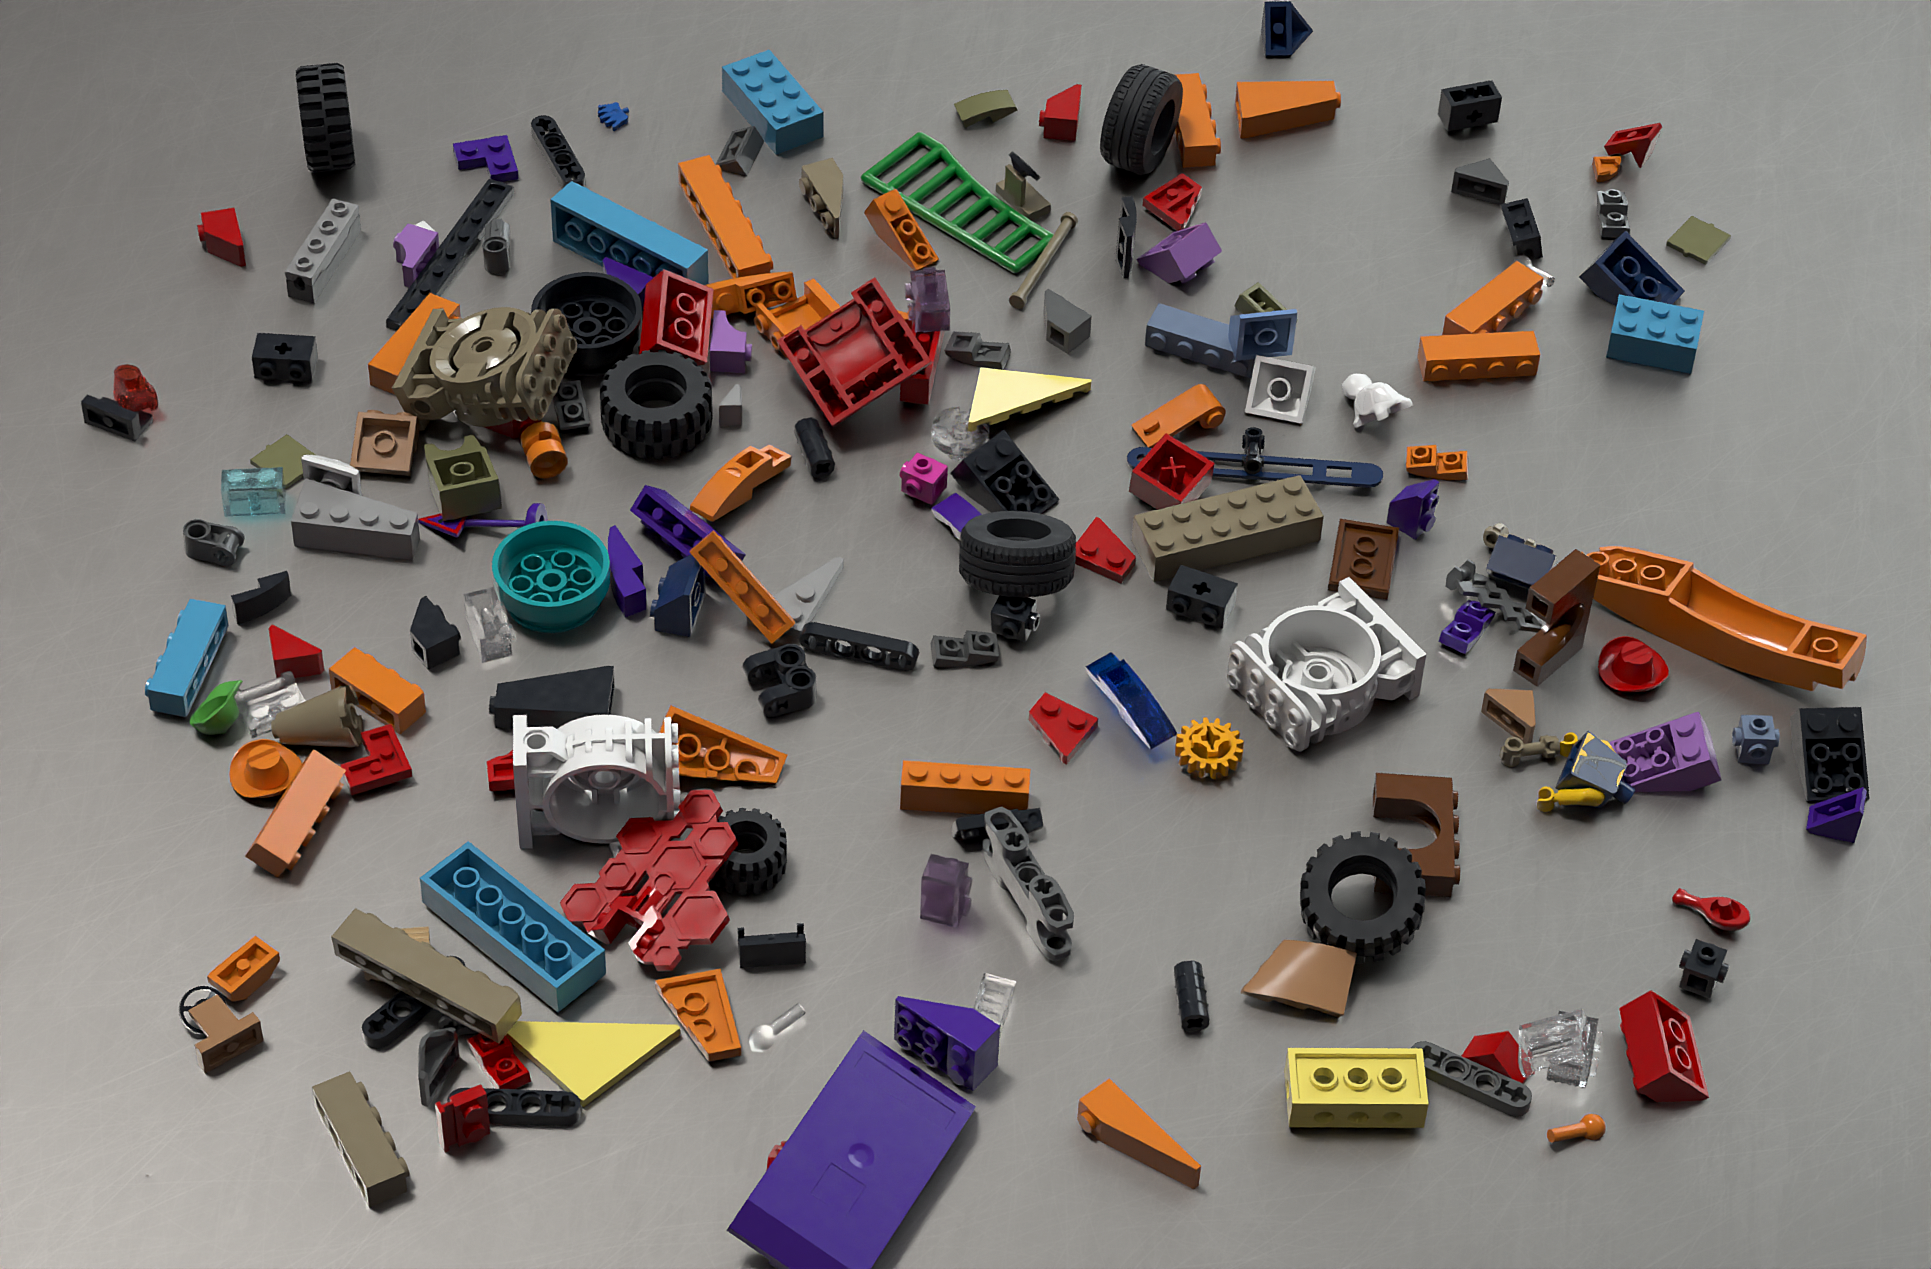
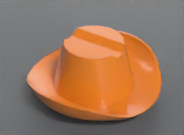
[229,739,302,798]

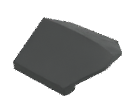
[418,1027,460,1107]

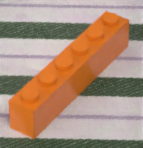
[678,155,773,279]

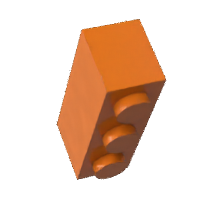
[329,647,426,734]

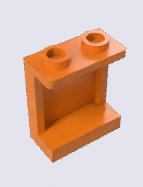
[754,278,841,358]

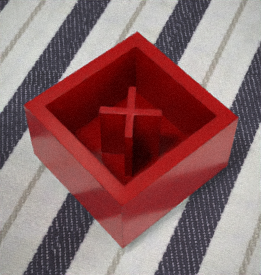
[1129,433,1215,510]

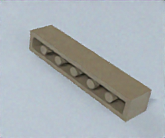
[331,908,522,1043]

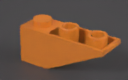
[864,189,939,272]

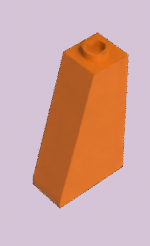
[1235,81,1341,138]

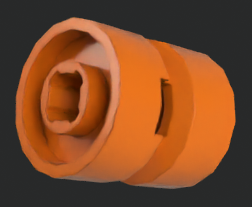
[520,422,568,478]

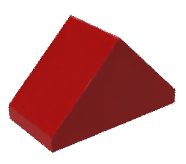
[268,624,325,681]
[1461,1031,1534,1084]

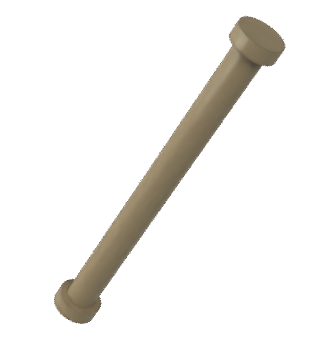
[1009,212,1078,309]

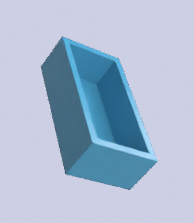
[722,49,824,155]

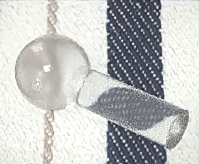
[1510,255,1555,287]
[748,1003,806,1050]

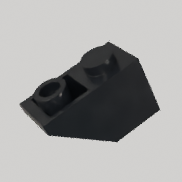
[410,596,461,670]

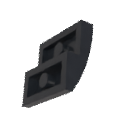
[1115,196,1137,278]

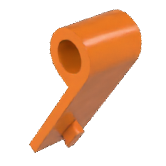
[1131,384,1226,448]

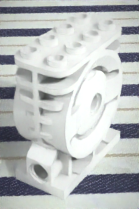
[1226,577,1427,752]
[513,715,680,849]

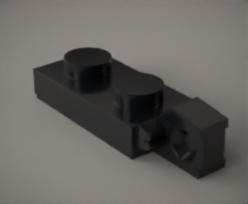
[951,808,1043,841]

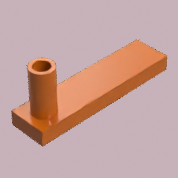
[690,530,795,644]

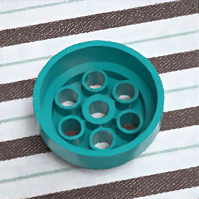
[492,521,610,633]

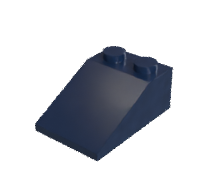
[1579,231,1685,307]

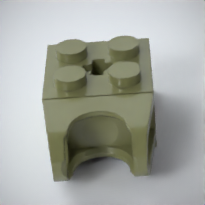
[424,435,502,521]

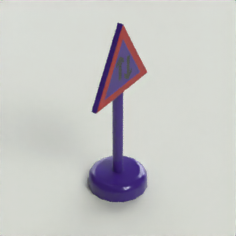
[418,503,548,538]

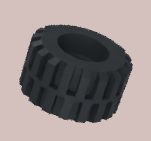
[711,808,787,895]

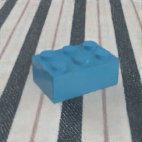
[1606,294,1704,374]

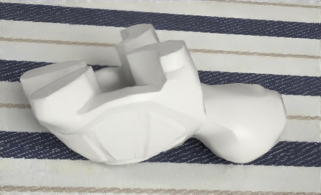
[1342,374,1413,428]

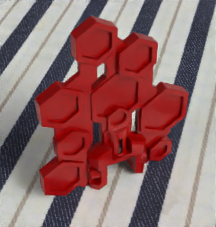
[560,790,738,971]

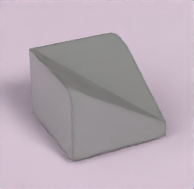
[719,384,742,426]

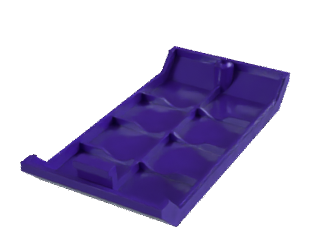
[726,1030,976,1269]

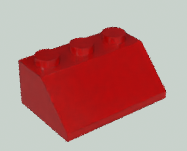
[639,269,713,366]
[1619,990,1709,1103]

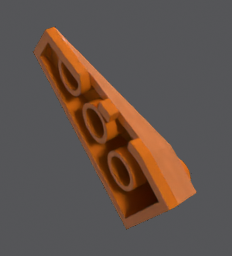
[658,705,787,784]

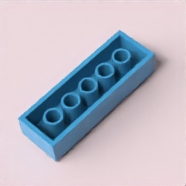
[550,181,709,285]
[420,841,606,1012]

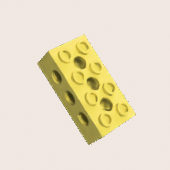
[1284,1048,1429,1128]

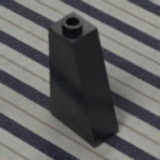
[489,666,615,729]

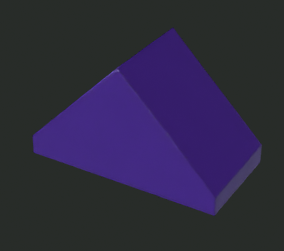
[1806,787,1867,843]

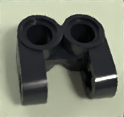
[742,644,816,717]

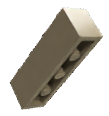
[312,1071,410,1208]

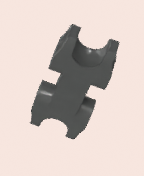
[983,807,1074,961]

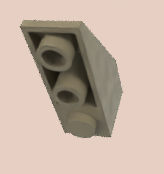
[799,158,843,239]

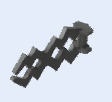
[1445,559,1543,633]

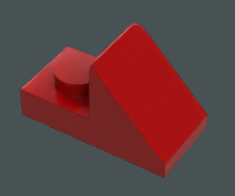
[1604,123,1662,168]

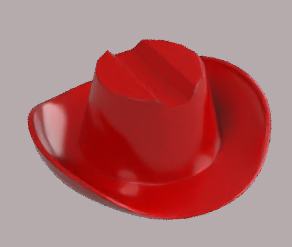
[1598,636,1669,693]

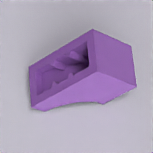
[393,223,439,288]
[710,310,752,373]

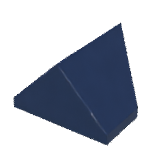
[1261,1,1313,56]

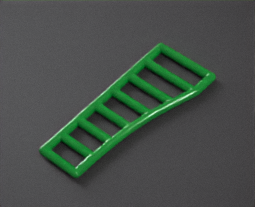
[861,132,1054,273]

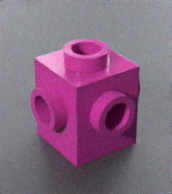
[899,453,948,505]

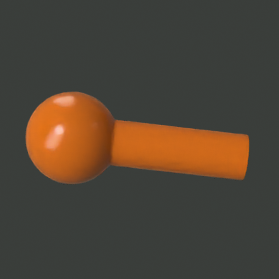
[1547,1114,1606,1143]

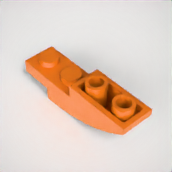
[705,271,797,319]
[690,445,792,522]

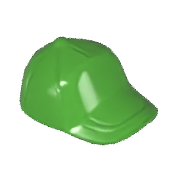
[190,680,243,735]

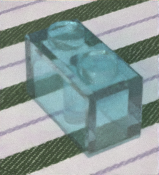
[221,467,286,517]

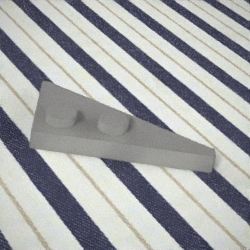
[747,557,844,639]

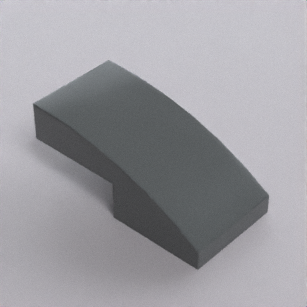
[944,331,1011,370]

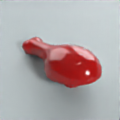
[1672,888,1751,931]

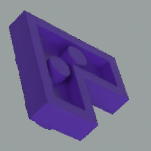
[453,135,519,182]

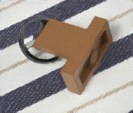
[179,986,264,1074]

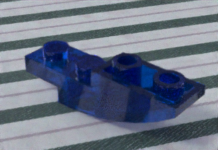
[1085,652,1177,750]

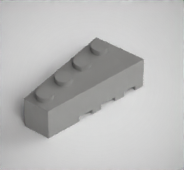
[291,478,420,560]

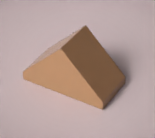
[1481,688,1536,744]

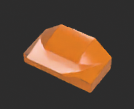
[207,936,280,1002]

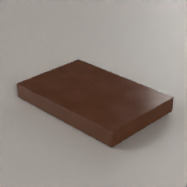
[1328,519,1399,600]

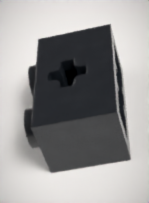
[1438,80,1502,131]
[252,333,318,381]
[1166,565,1238,629]

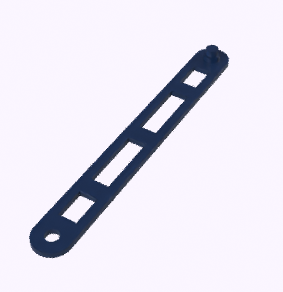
[1127,447,1383,488]

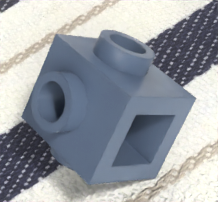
[1732,715,1780,764]

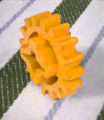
[1175,717,1244,779]

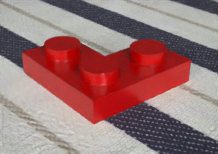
[340,724,412,795]

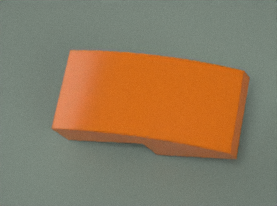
[1406,445,1469,480]

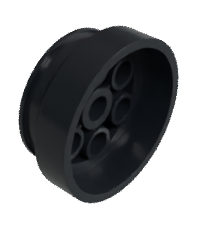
[531,272,642,376]

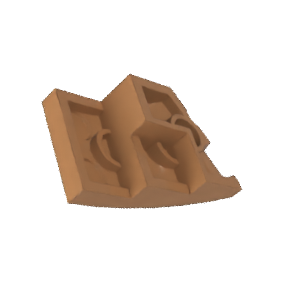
[1241,940,1357,1018]

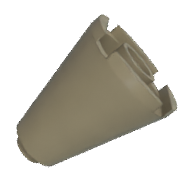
[271,685,363,748]

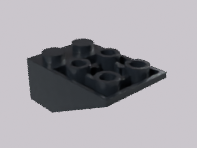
[950,430,1059,514]
[1790,707,1870,802]

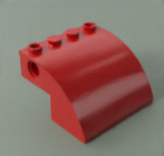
[777,277,932,427]

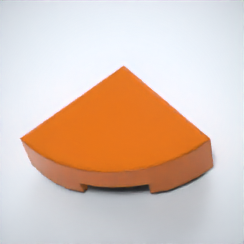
[1592,156,1621,182]

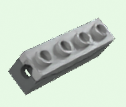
[285,199,361,303]

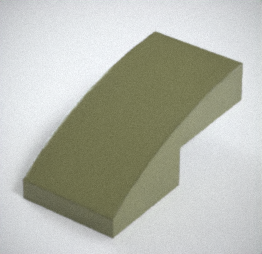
[954,90,1018,128]

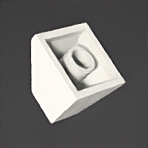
[1245,355,1316,424]
[301,455,362,496]

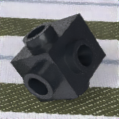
[990,596,1040,642]
[1679,939,1730,998]

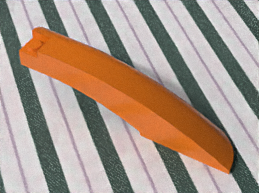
[1582,546,1867,691]

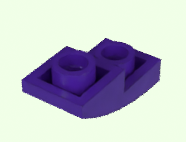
[932,493,982,540]
[1438,600,1496,654]

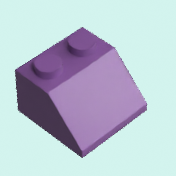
[1136,222,1222,284]

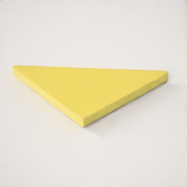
[968,368,1092,432]
[505,1021,681,1108]

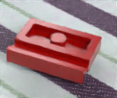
[435,1084,490,1153]

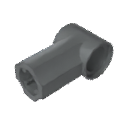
[482,219,510,274]

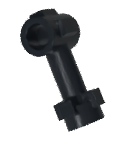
[1242,427,1265,474]

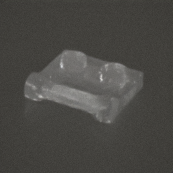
[234,670,305,738]
[1518,1009,1589,1077]

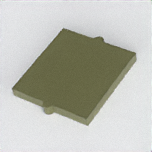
[1666,216,1731,265]
[250,434,315,489]

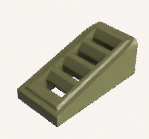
[1234,282,1298,323]

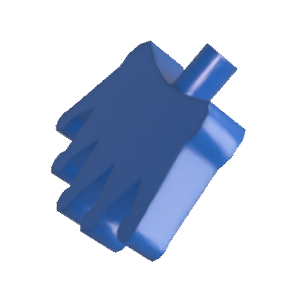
[598,102,629,131]

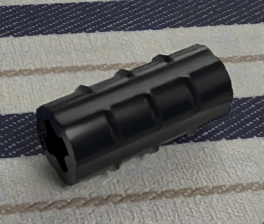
[794,417,835,478]
[1174,960,1210,1032]

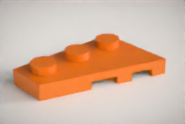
[655,969,741,1062]

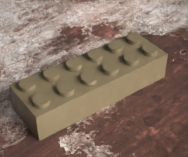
[1131,475,1324,582]

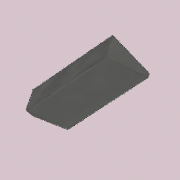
[716,126,764,175]

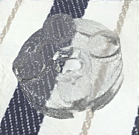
[931,407,990,461]

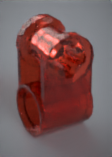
[113,364,158,412]

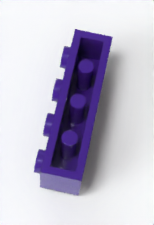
[630,485,746,579]

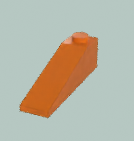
[1077,1079,1201,1189]

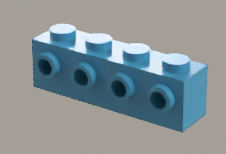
[145,599,229,717]

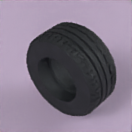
[1100,64,1183,175]
[959,511,1076,598]

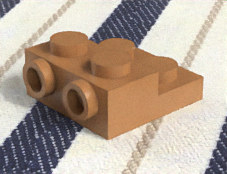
[350,410,420,476]

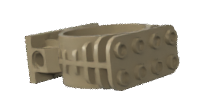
[392,307,577,431]

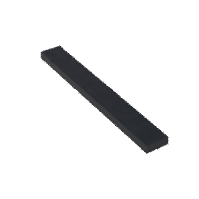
[386,179,514,331]

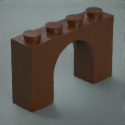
[1513,549,1600,687]
[1373,773,1460,897]

